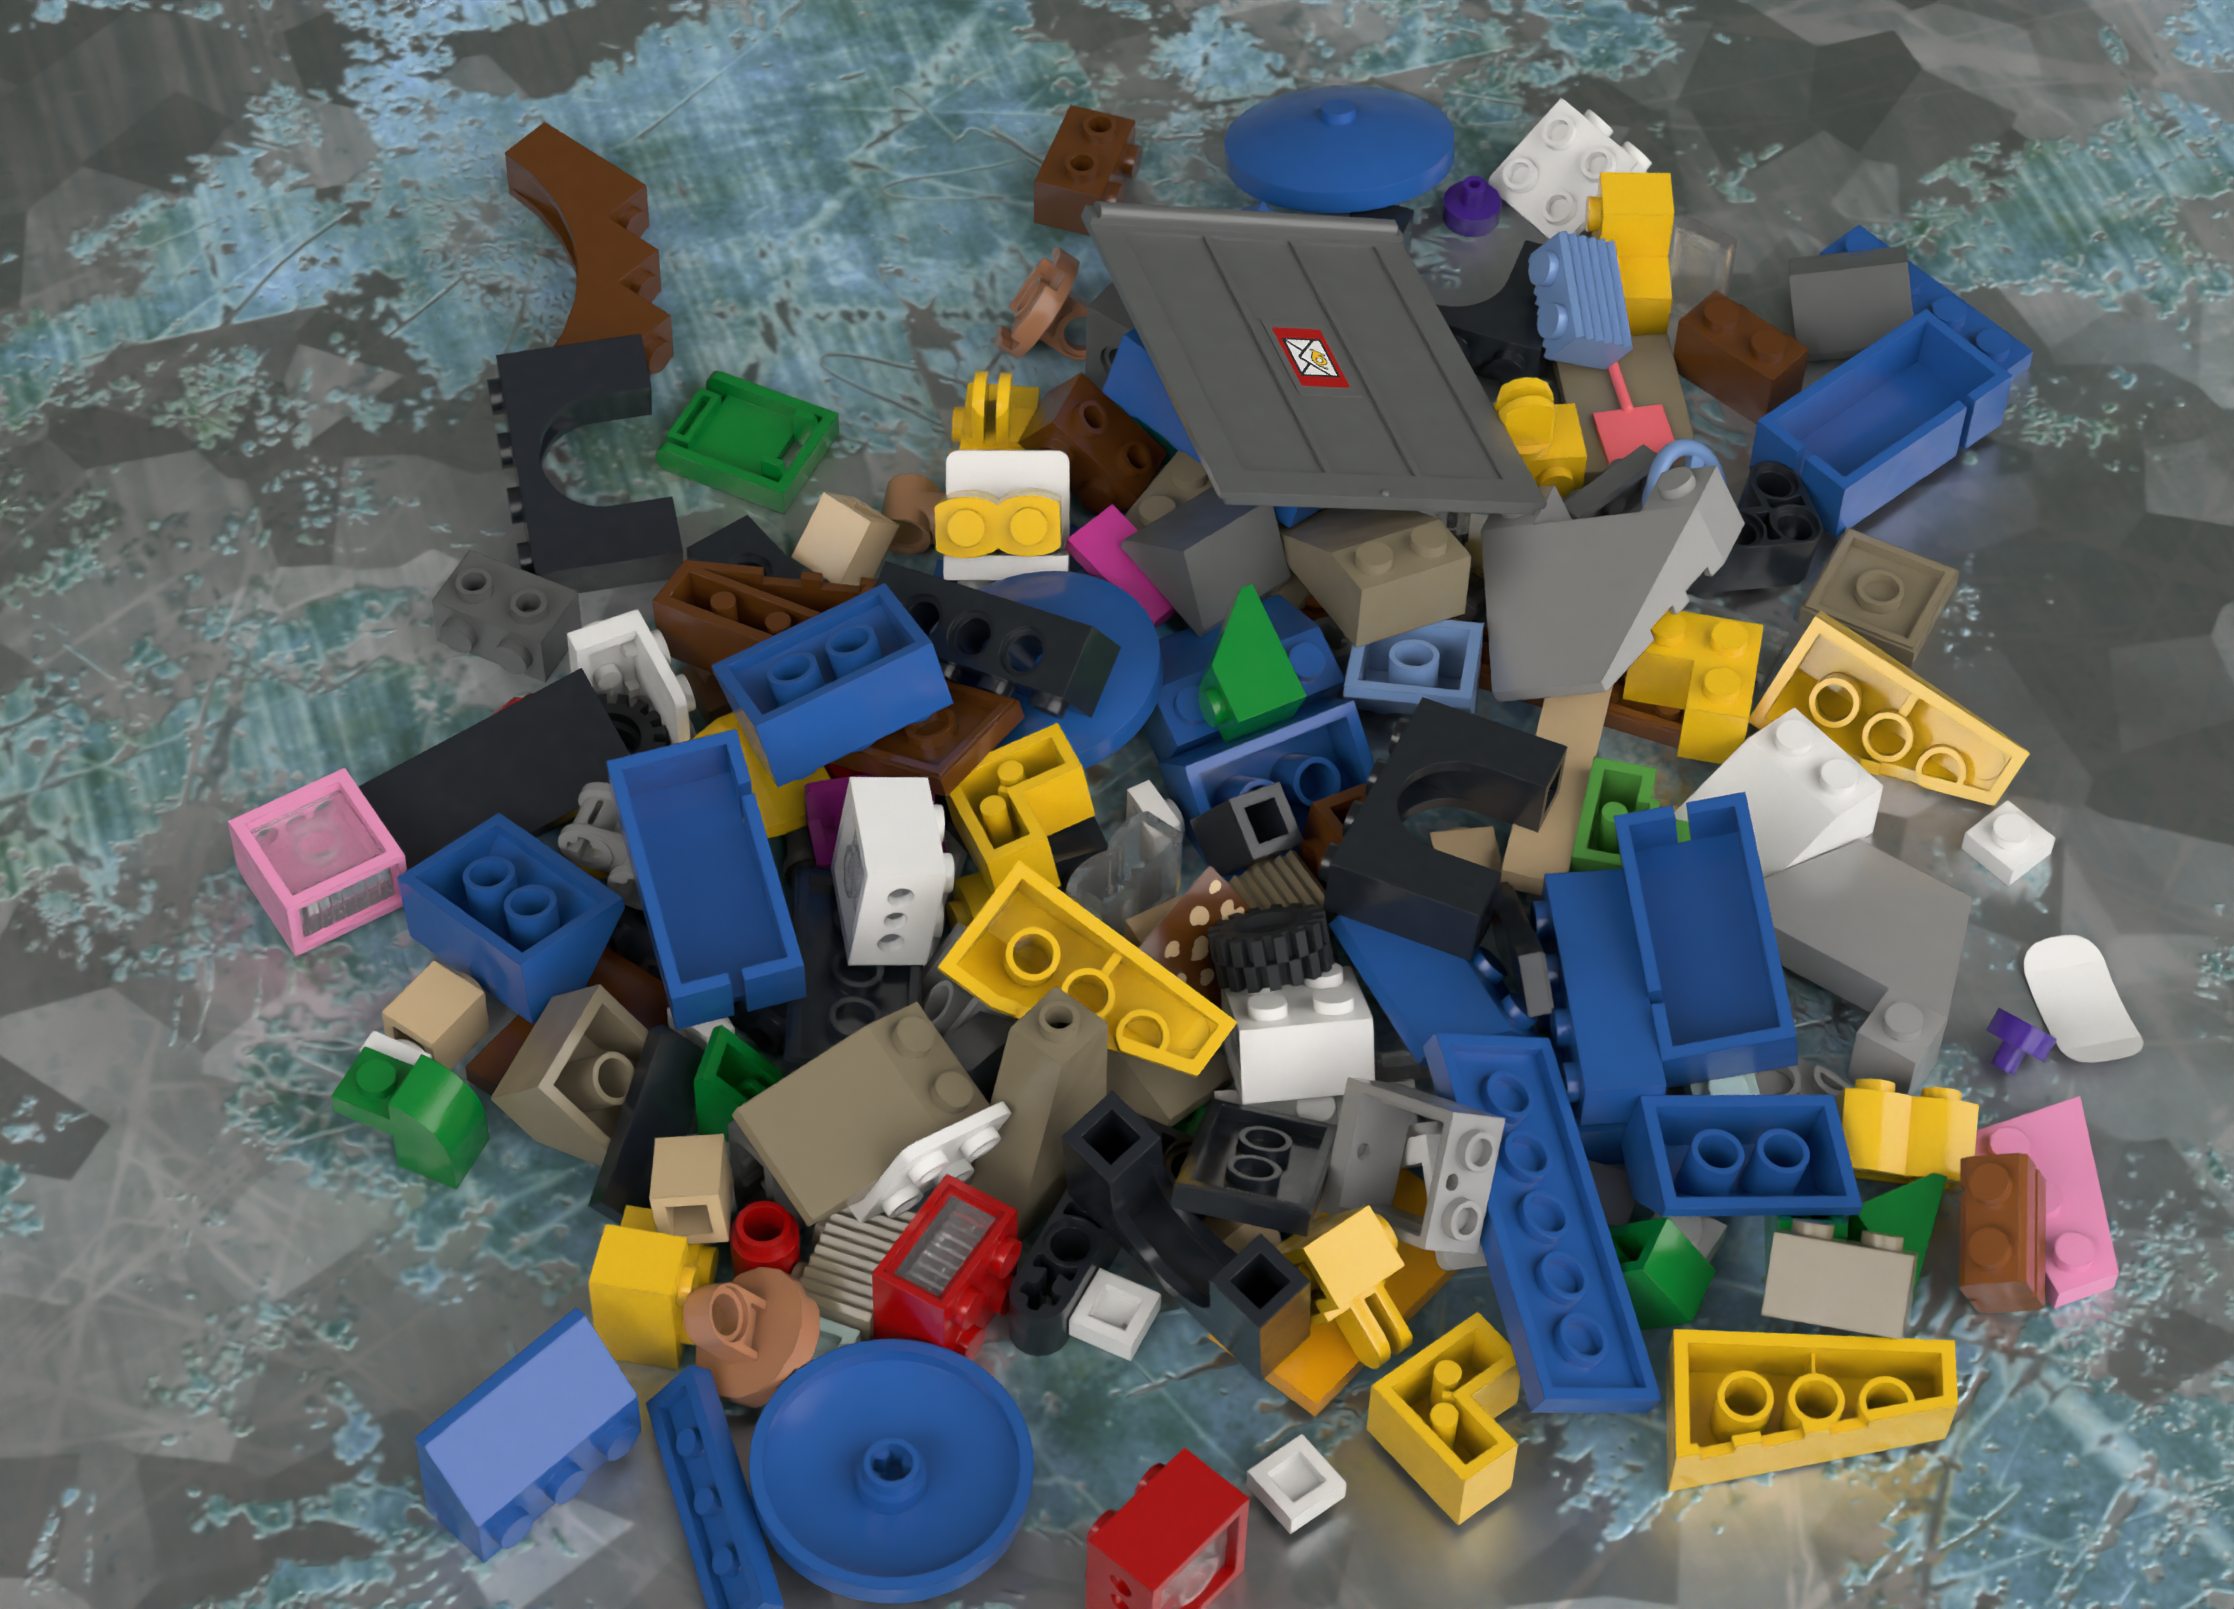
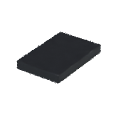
[1170,1099,1338,1237]

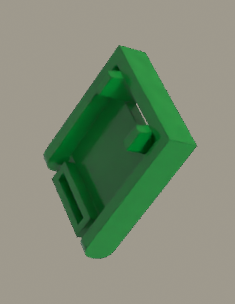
[655,371,839,514]

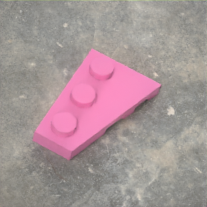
[1975,1096,2119,1308]

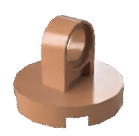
[994,246,1091,361]
[683,1267,820,1408]

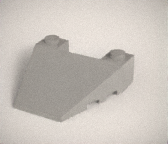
[1481,465,1745,702]
[1764,840,1973,1096]

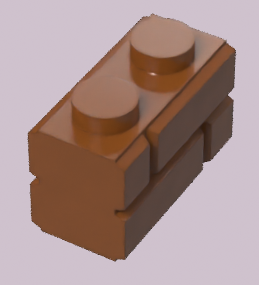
[1959,1153,2046,1313]

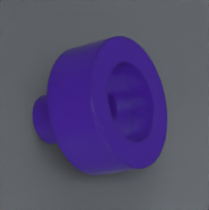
[1442,176,1501,237]
[1986,1007,2057,1076]

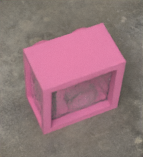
[228,768,407,957]

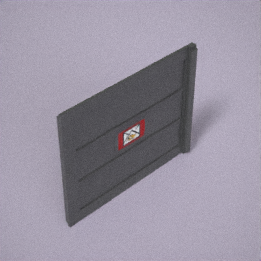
[1081,201,1547,515]

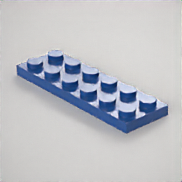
[1423,1032,1662,1413]

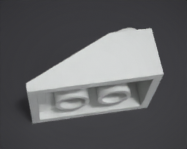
[1674,707,1883,878]

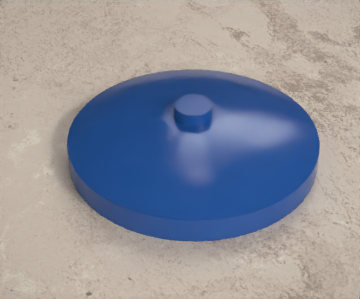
[1225,85,1455,213]
[930,571,1164,770]
[749,1339,1034,1603]

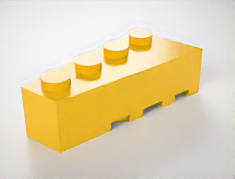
[1665,1329,1958,1492]

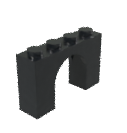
[1349,205,1549,384]
[487,334,683,593]
[1318,697,1568,961]
[1061,1090,1311,1382]

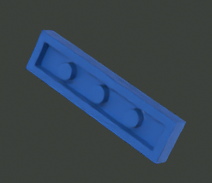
[1820,224,2033,380]
[646,1364,785,1609]

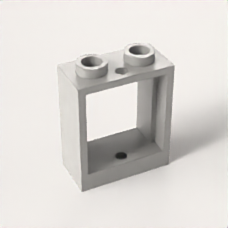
[1320,1077,1506,1255]

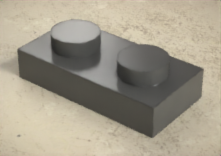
[1563,444,1657,520]

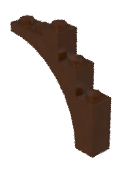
[505,122,674,376]

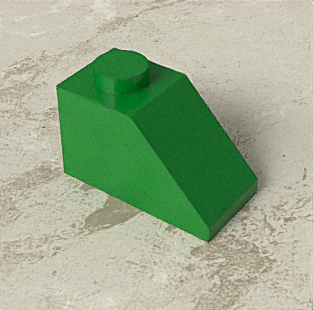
[1198,584,1307,744]
[1608,1217,1716,1331]

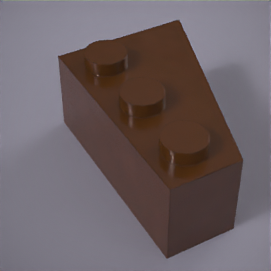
[652,560,878,673]

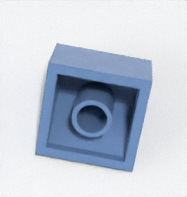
[1343,620,1484,715]

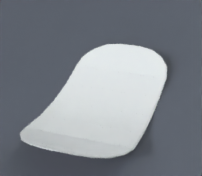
[2023,935,2144,1063]

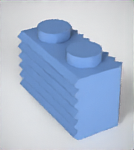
[1528,231,1633,370]

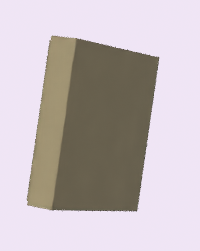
[1797,527,1960,667]

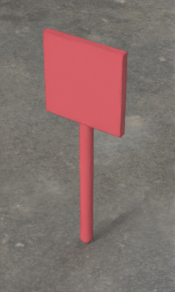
[1592,361,1680,465]

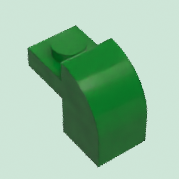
[331,1046,490,1189]

